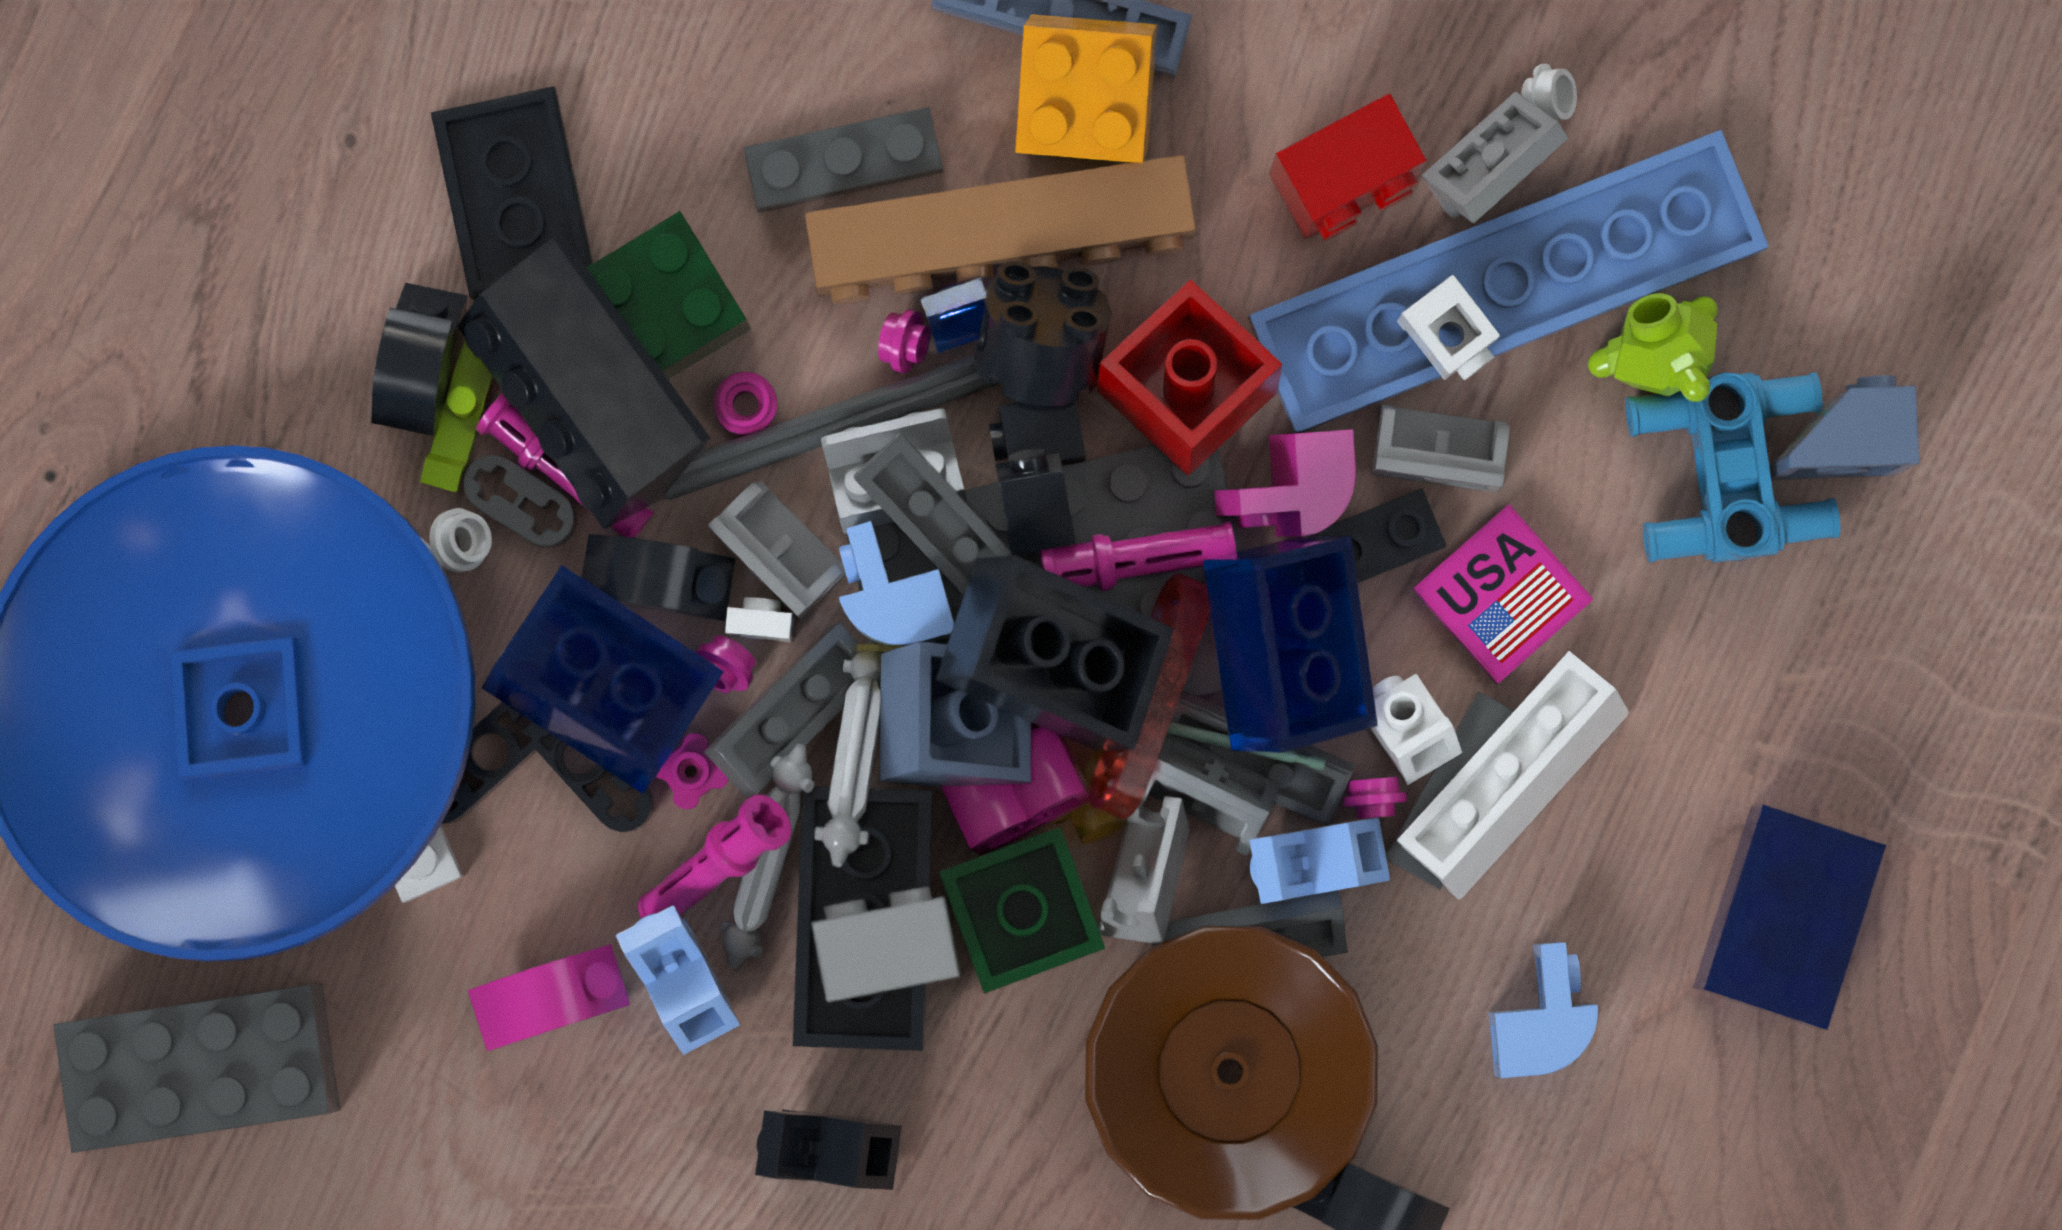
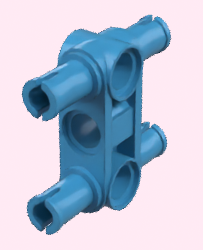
[1625,372,1841,563]

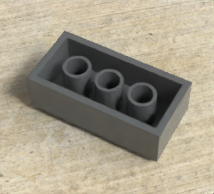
[53,984,340,1153]

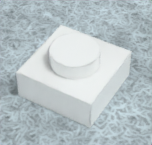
[725,597,795,642]
[395,825,464,903]

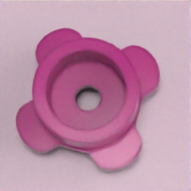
[653,733,729,809]

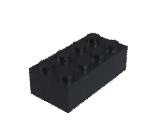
[793,786,934,1051]

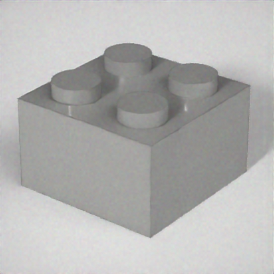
[812,887,960,1002]

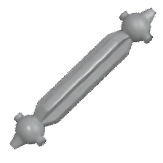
[815,639,881,867]
[720,744,814,969]

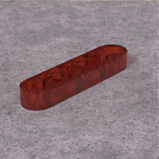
[1089,573,1213,819]

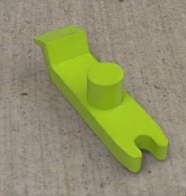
[420,341,494,492]

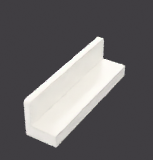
[1397,651,1629,900]

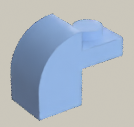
[839,521,954,648]
[1249,817,1390,904]
[616,905,740,1055]
[1488,942,1598,1078]

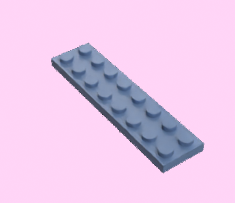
[1248,130,1769,433]

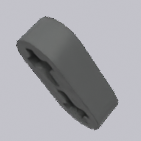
[464,455,577,548]

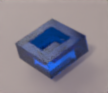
[920,278,986,353]

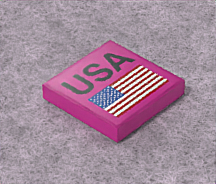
[1412,504,1594,685]

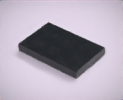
[431,86,594,300]

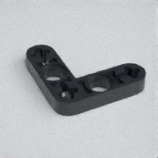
[441,680,654,833]

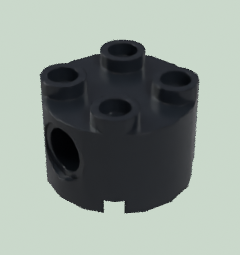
[974,261,1112,407]

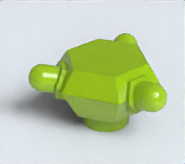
[1588,293,1718,402]

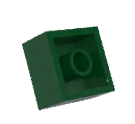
[586,211,751,379]
[939,827,1106,994]

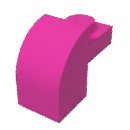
[1214,429,1356,537]
[468,944,630,1051]

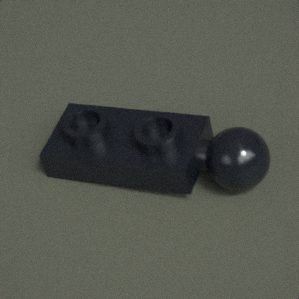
[1262,488,1447,603]

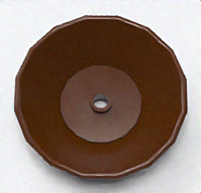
[1085,926,1378,1220]

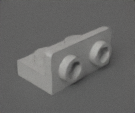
[1422,91,1568,224]
[821,408,967,534]

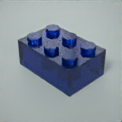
[1203,536,1378,753]
[481,565,724,794]
[1693,805,1886,1030]

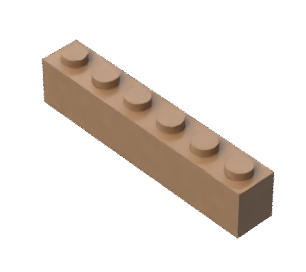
[805,155,1196,304]

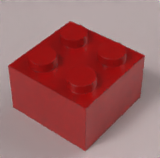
[1269,93,1427,241]
[1097,279,1283,476]

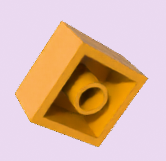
[1015,14,1157,163]

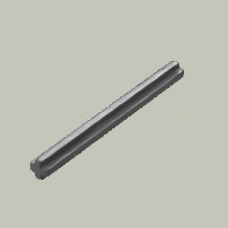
[664,354,1000,500]

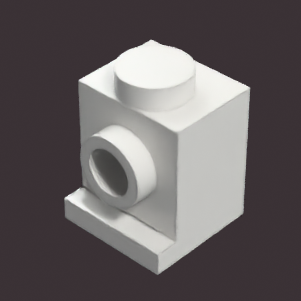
[1397,275,1500,381]
[1361,674,1462,785]

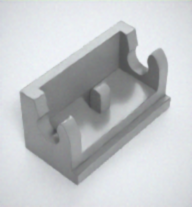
[1371,405,1510,493]
[707,481,846,620]
[1099,795,1190,944]

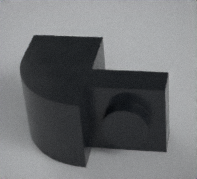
[371,282,467,436]
[578,534,736,621]
[755,1109,902,1190]
[1293,1163,1450,1230]

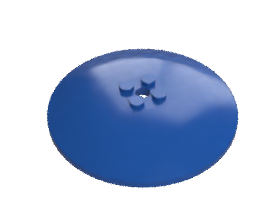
[0,445,475,962]

